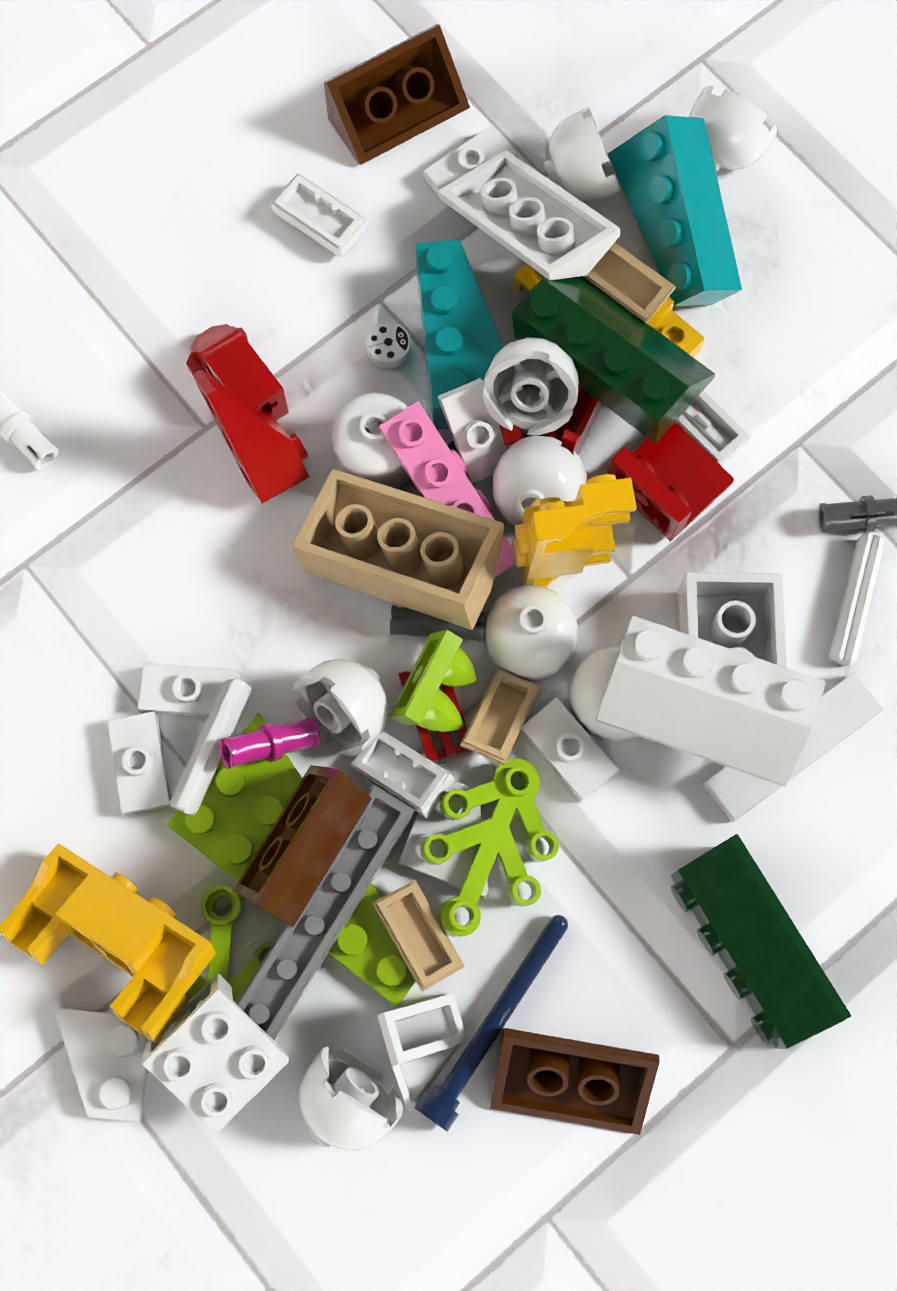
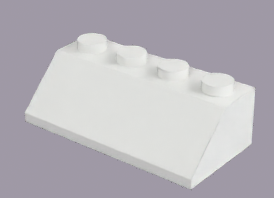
[595,615,826,787]

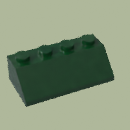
[512,276,715,444]
[670,834,852,1049]

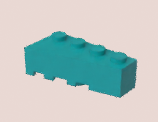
[607,115,742,306]
[415,239,504,430]

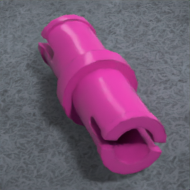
[219,717,320,769]

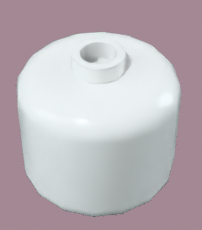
[331,393,410,489]

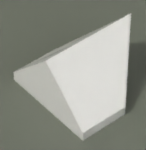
[377,993,468,1115]

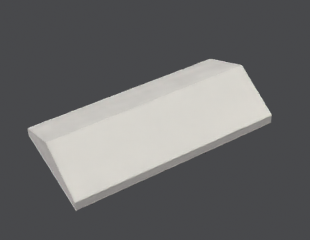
[437,150,620,280]

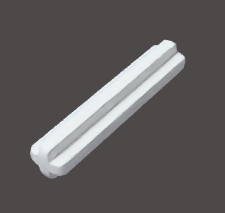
[829,533,885,666]
[170,677,251,815]

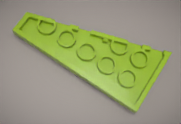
[167,712,416,1007]

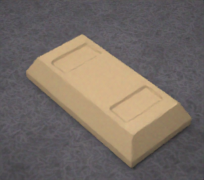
[582,242,676,324]
[460,667,540,765]
[372,880,465,991]

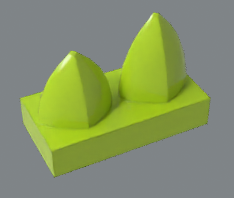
[389,630,477,732]

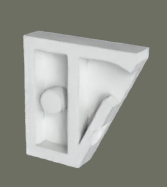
[398,781,489,899]
[56,1008,149,1122]

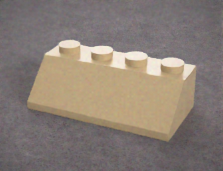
[291,469,504,630]

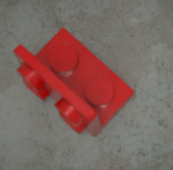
[607,422,734,542]

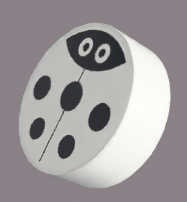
[366,322,411,369]

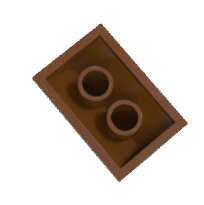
[324,24,470,165]
[232,765,372,927]
[490,1028,660,1135]

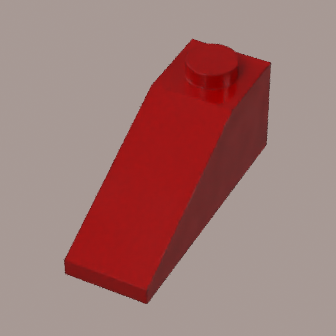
[192,370,310,504]

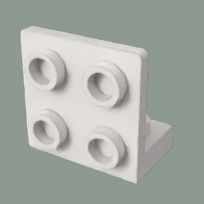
[142,973,289,1132]

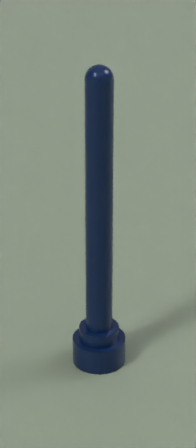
[414,915,568,1132]

